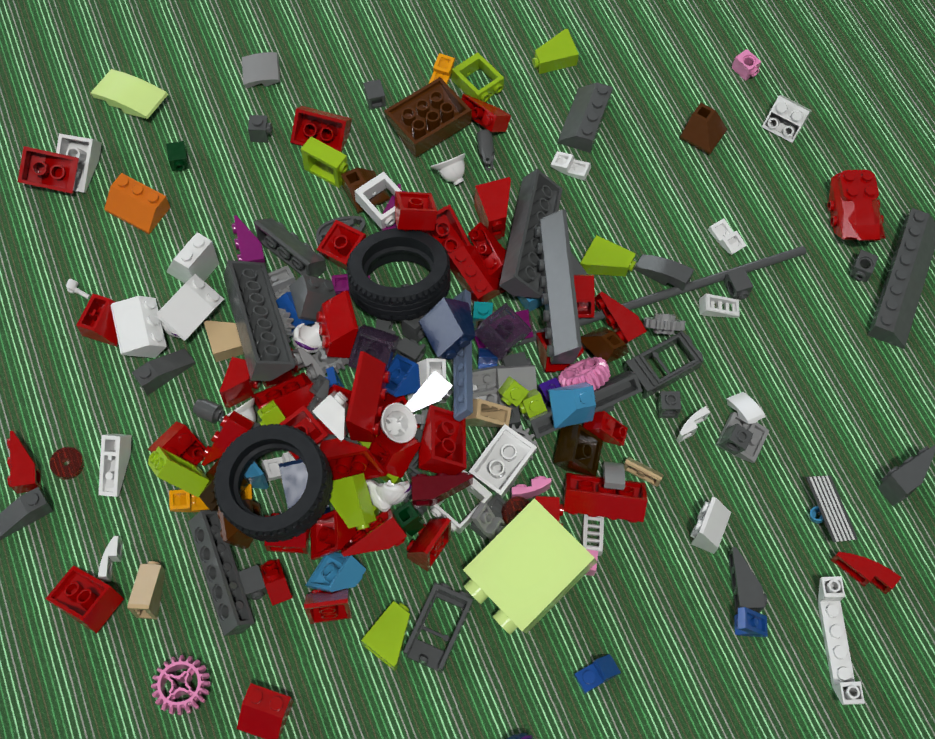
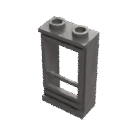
[623,330,704,399]
[403,583,473,673]

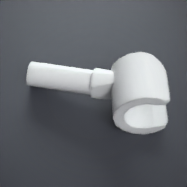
[66,279,90,299]

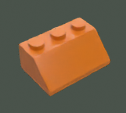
[104,173,170,234]

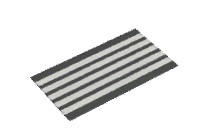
[806,475,858,542]

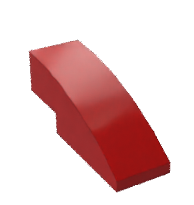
[831,552,901,594]

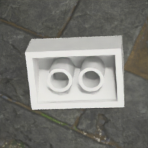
[110,296,167,358]
[312,390,348,441]

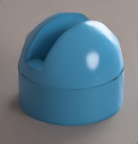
[810,506,824,524]

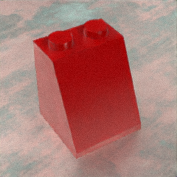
[474,177,511,240]

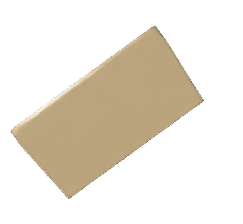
[624,457,664,487]

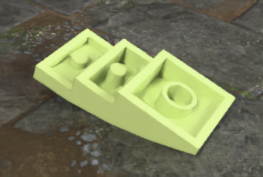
[91,69,168,119]

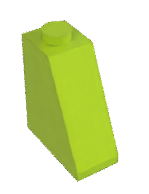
[532,29,579,74]
[580,235,637,277]
[329,473,376,530]
[361,601,410,671]

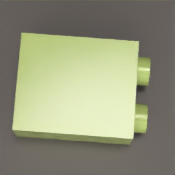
[463,498,597,635]

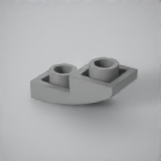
[291,347,326,383]
[603,462,625,490]
[470,502,507,541]

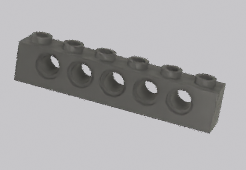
[188,510,255,636]

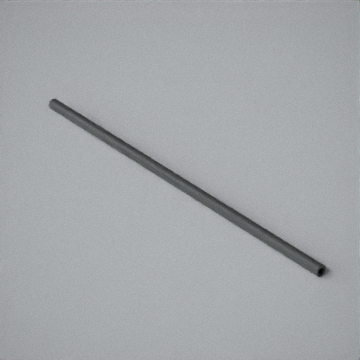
[516,246,806,346]

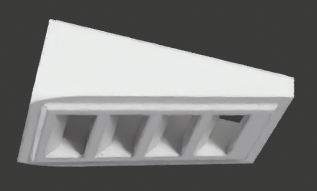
[699,293,740,318]
[582,514,604,556]

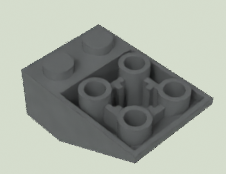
[878,445,935,507]

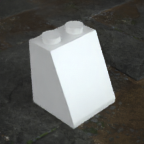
[167,232,219,283]

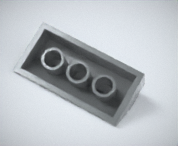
[558,82,613,153]
[254,218,327,277]

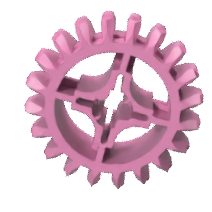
[558,357,611,390]
[151,655,211,716]

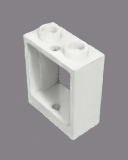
[355,172,401,230]
[430,470,493,534]

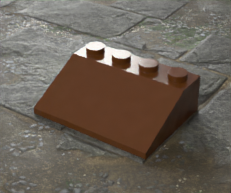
[384,77,472,157]

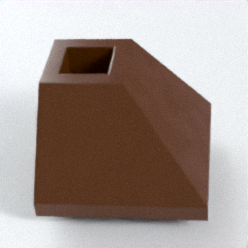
[680,103,727,155]
[341,167,390,213]
[581,327,629,364]
[217,499,262,549]

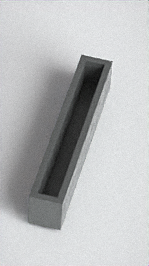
[524,370,643,439]

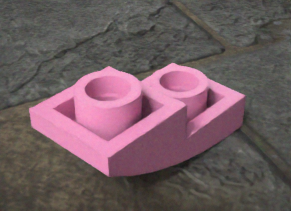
[511,476,551,501]

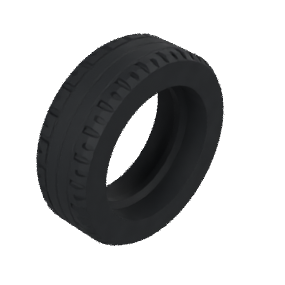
[347,228,451,321]
[214,424,333,542]

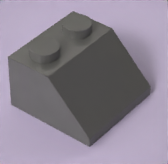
[289,274,336,322]

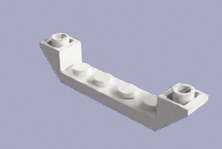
[818,576,865,705]

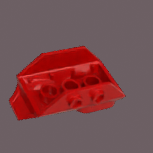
[827,170,886,241]

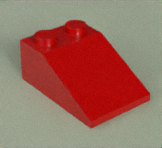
[17,146,79,194]
[424,204,472,254]
[419,405,467,475]
[319,438,388,480]
[341,508,407,557]
[406,518,451,572]
[45,565,124,634]
[304,589,352,624]

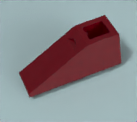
[412,472,473,507]

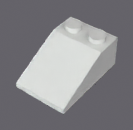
[56,134,102,193]
[155,274,224,341]
[469,424,537,499]

